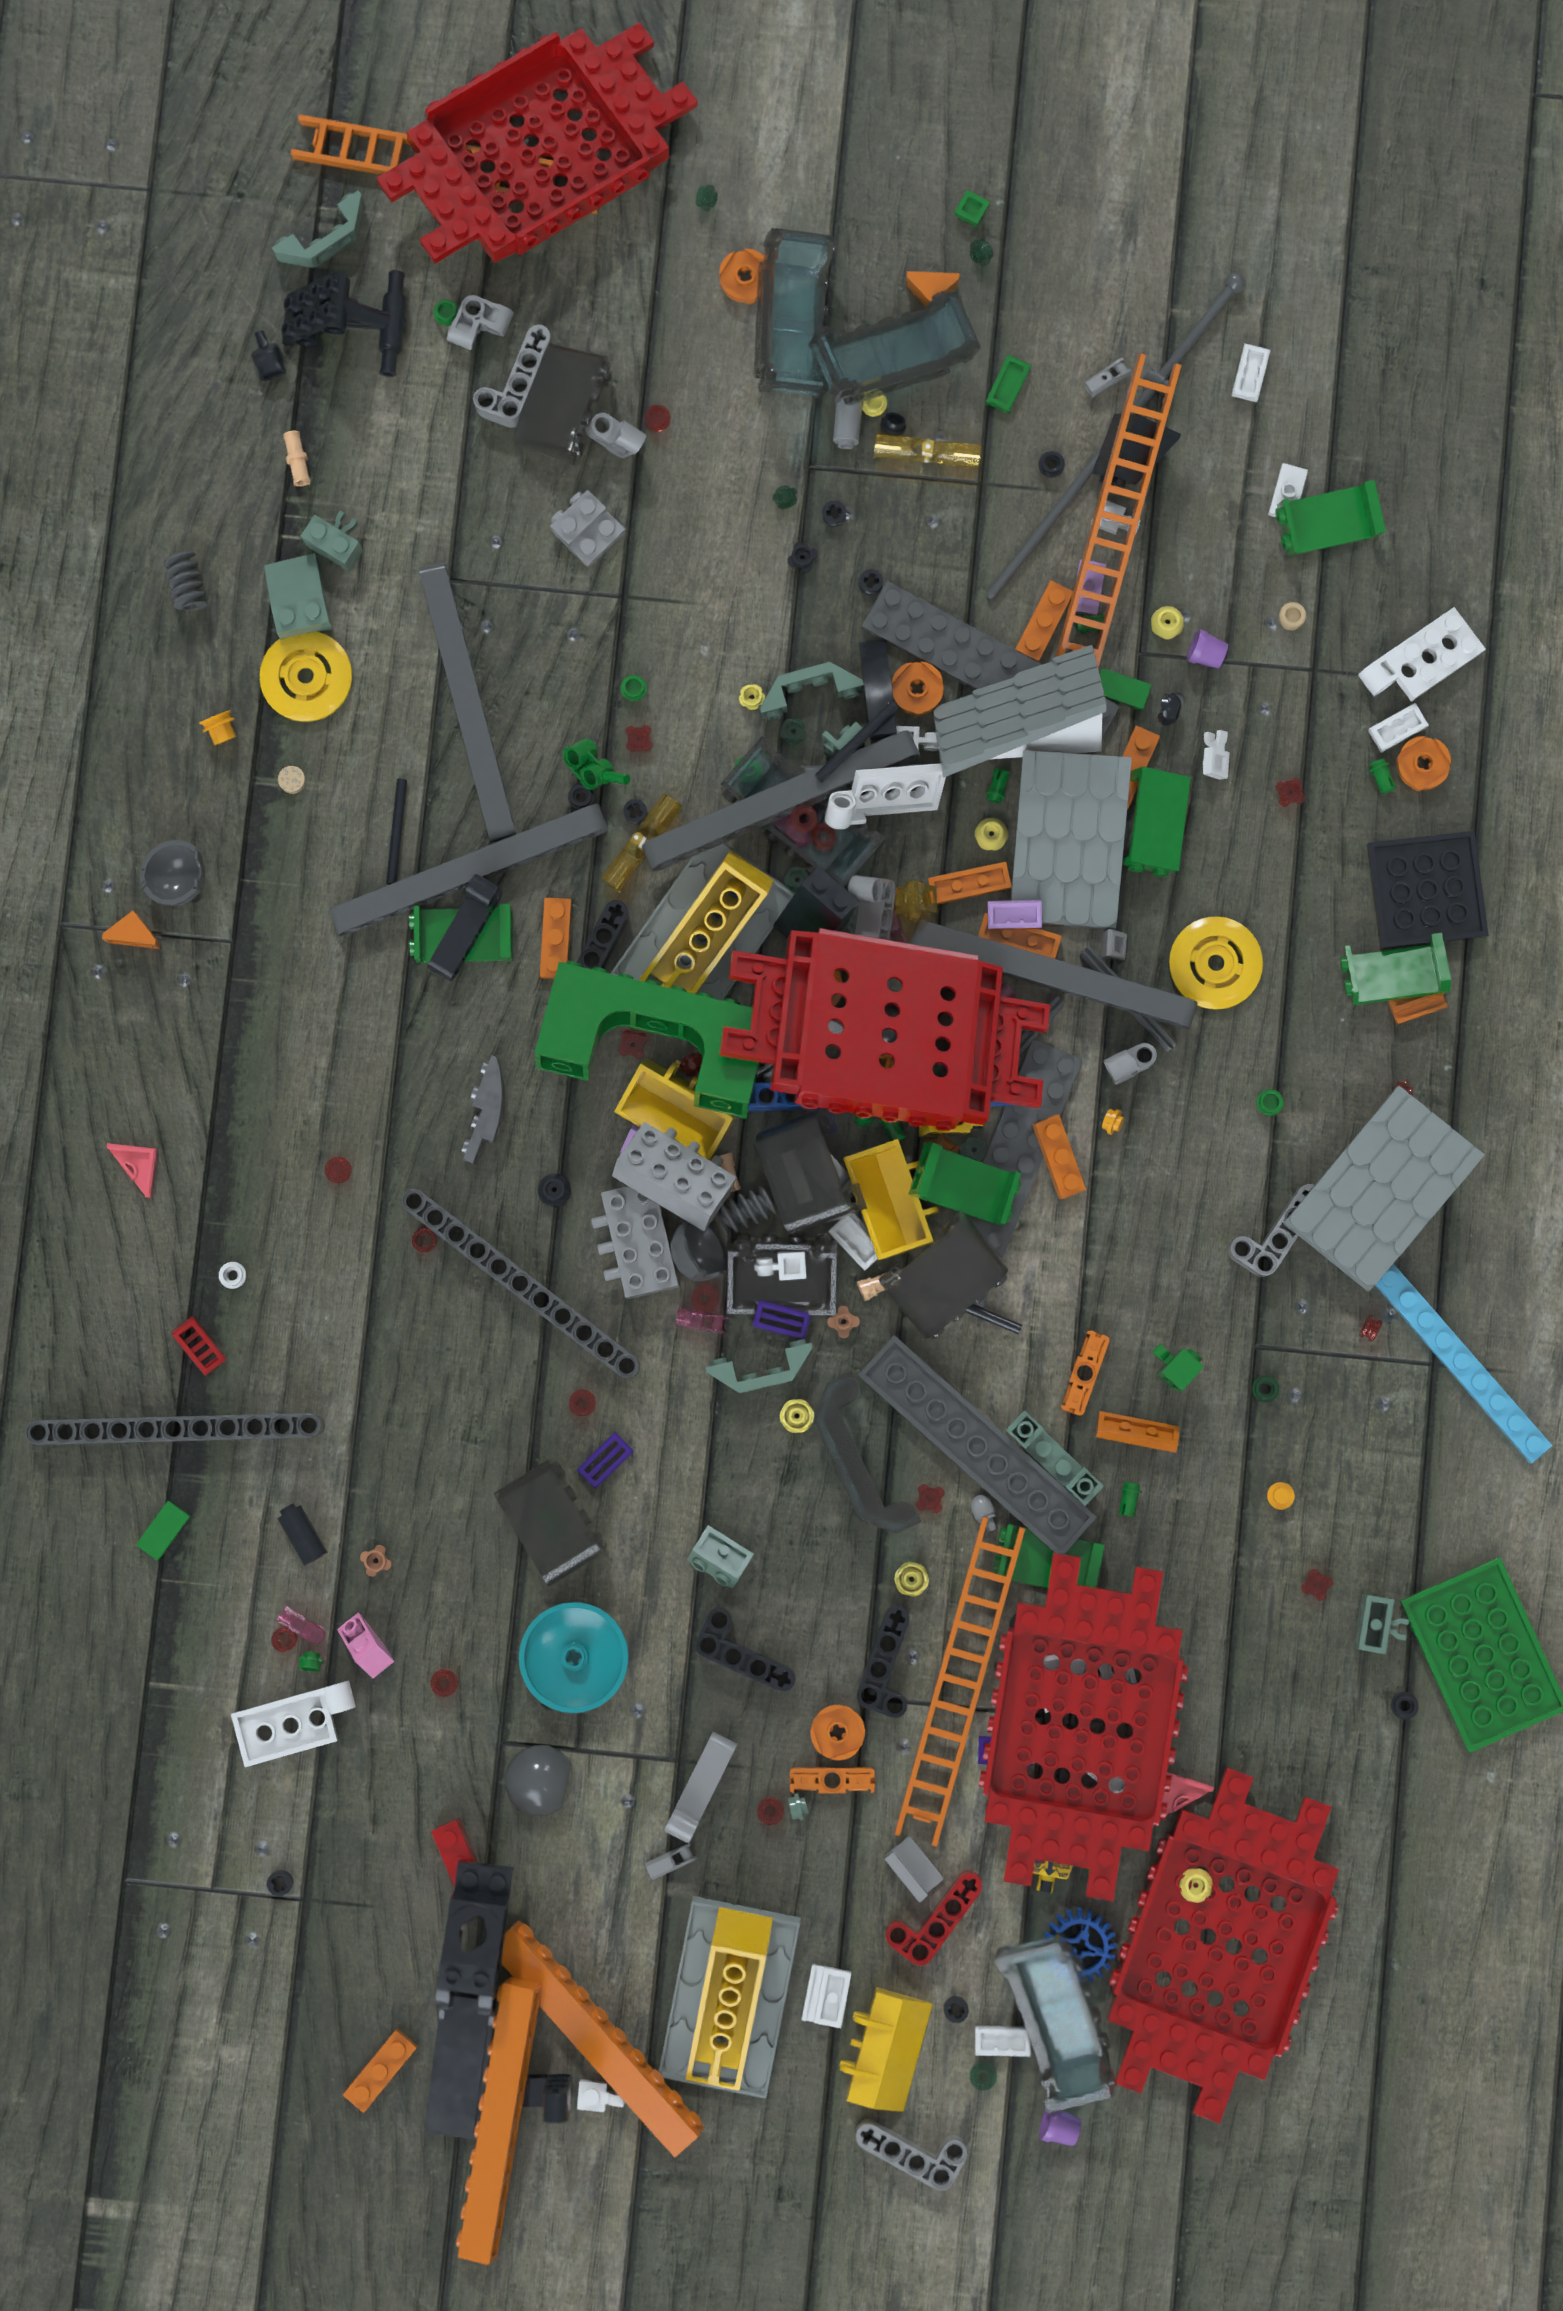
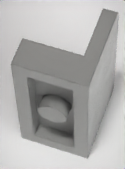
[884,1836,943,1903]

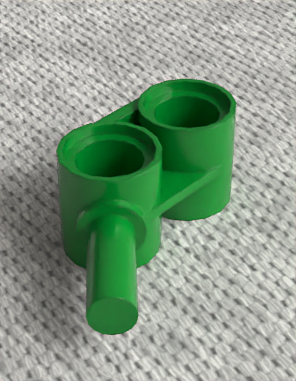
[563,738,630,790]

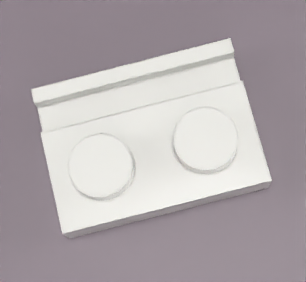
[802,1964,851,2028]

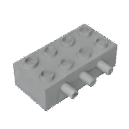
[612,1122,737,1231]
[591,1186,680,1299]

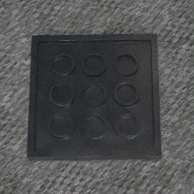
[1367,831,1489,949]

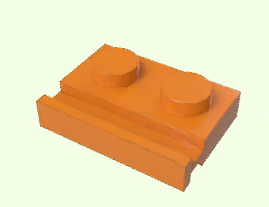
[1387,993,1448,1025]

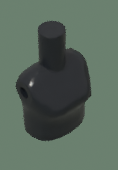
[251,330,286,381]

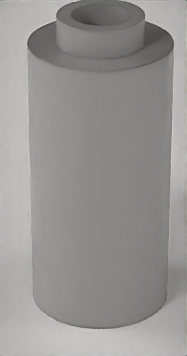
[833,386,863,449]

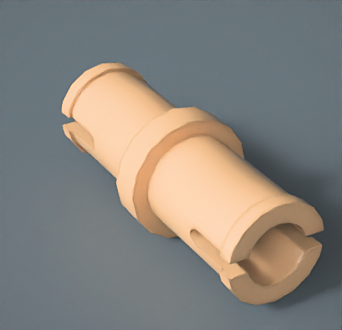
[283,430,310,486]

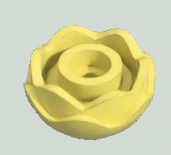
[1151,606,1184,640]
[974,818,1008,851]
[780,1399,814,1433]
[894,1562,929,1596]
[1179,1867,1213,1903]

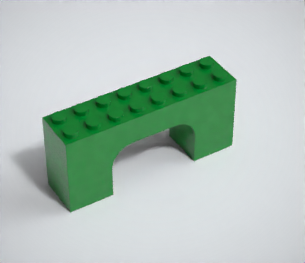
[535,961,760,1119]

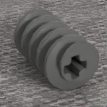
[163,551,207,611]
[717,1185,776,1237]

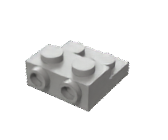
[550,490,626,568]

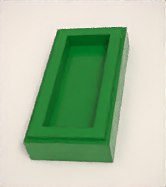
[985,355,1032,414]
[1099,668,1151,711]
[136,1501,191,1561]

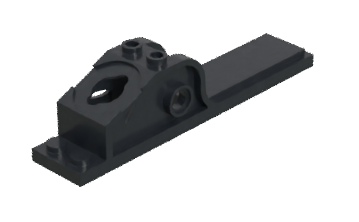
[424,1860,514,2139]

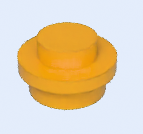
[1102,1109,1124,1135]
[1267,1482,1295,1510]

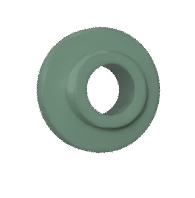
[788,1793,808,1821]

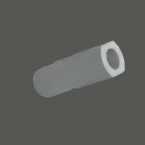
[1083,357,1132,398]
[645,1842,697,1880]

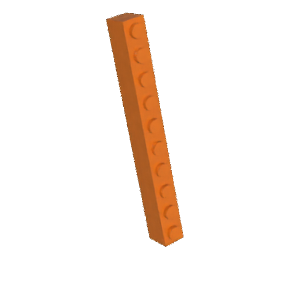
[502,1920,704,2157]
[456,1977,543,2265]

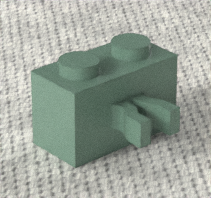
[300,511,363,572]
[1353,1594,1409,1654]

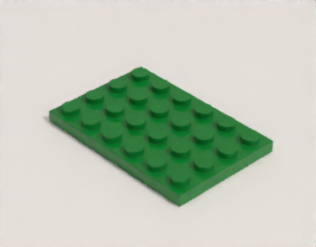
[1399,1557,1563,1753]

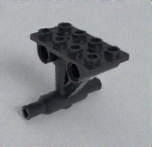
[281,269,406,377]

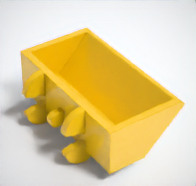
[614,1058,737,1161]
[843,1139,939,1260]
[840,1987,933,2112]

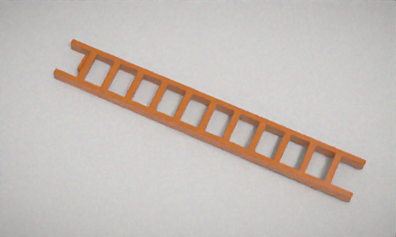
[291,114,598,214]
[1056,353,1182,668]
[894,1516,1025,1847]

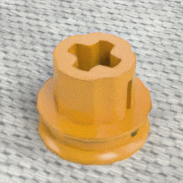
[199,710,236,745]

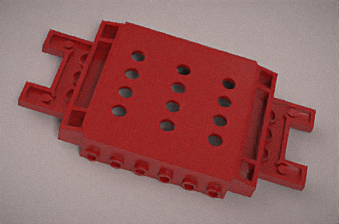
[376,22,698,264]
[719,928,1050,1131]
[979,1553,1188,1901]
[1106,1767,1339,2124]

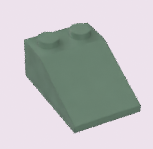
[264,553,333,639]

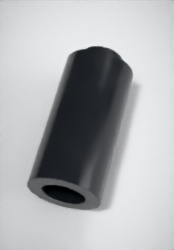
[278,1503,328,1566]

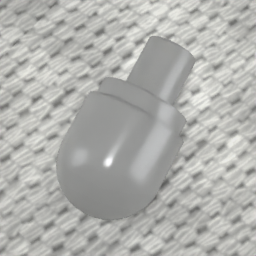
[971,1495,997,1533]

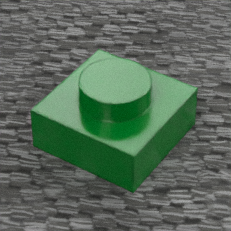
[954,190,990,228]

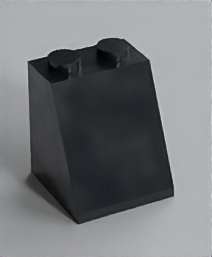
[1092,413,1181,488]
[773,866,859,939]

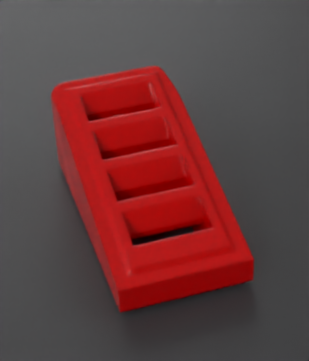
[171,1315,226,1376]

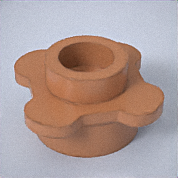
[827,1306,860,1338]
[360,1545,392,1577]

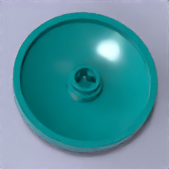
[519,1602,629,1713]

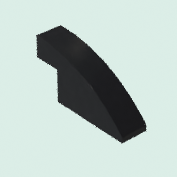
[859,640,897,740]

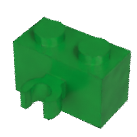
[1151,1344,1204,1392]

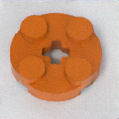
[719,249,771,304]
[892,662,944,717]
[1396,736,1451,791]
[810,1704,865,1760]

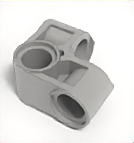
[447,295,514,350]
[585,413,646,458]
[1103,1043,1157,1085]

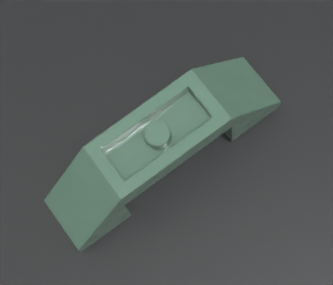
[272,190,365,268]
[760,662,864,720]
[706,1339,813,1393]
[1006,1410,1104,1506]

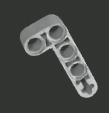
[473,325,552,428]
[848,875,896,940]
[1228,1184,1314,1277]
[664,1732,737,1844]
[855,2119,967,2191]

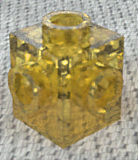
[895,881,937,920]

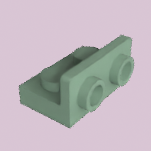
[822,722,865,759]
[687,1525,754,1588]

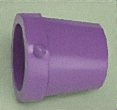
[1186,629,1228,669]
[1039,2104,1082,2146]

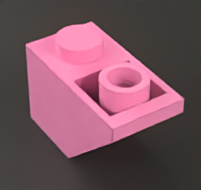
[337,1612,394,1678]

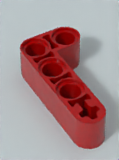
[885,1870,982,1966]

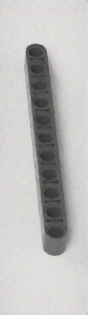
[419,561,516,842]
[642,730,920,871]
[329,804,608,936]
[910,920,1198,1029]
[402,1189,640,1379]
[25,1413,325,1445]

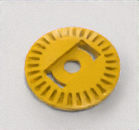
[260,631,352,722]
[1169,917,1263,1010]

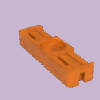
[1060,1330,1110,1416]
[790,1767,875,1793]

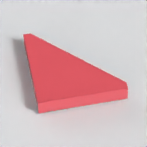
[107,1143,158,1198]
[1162,1772,1214,1815]

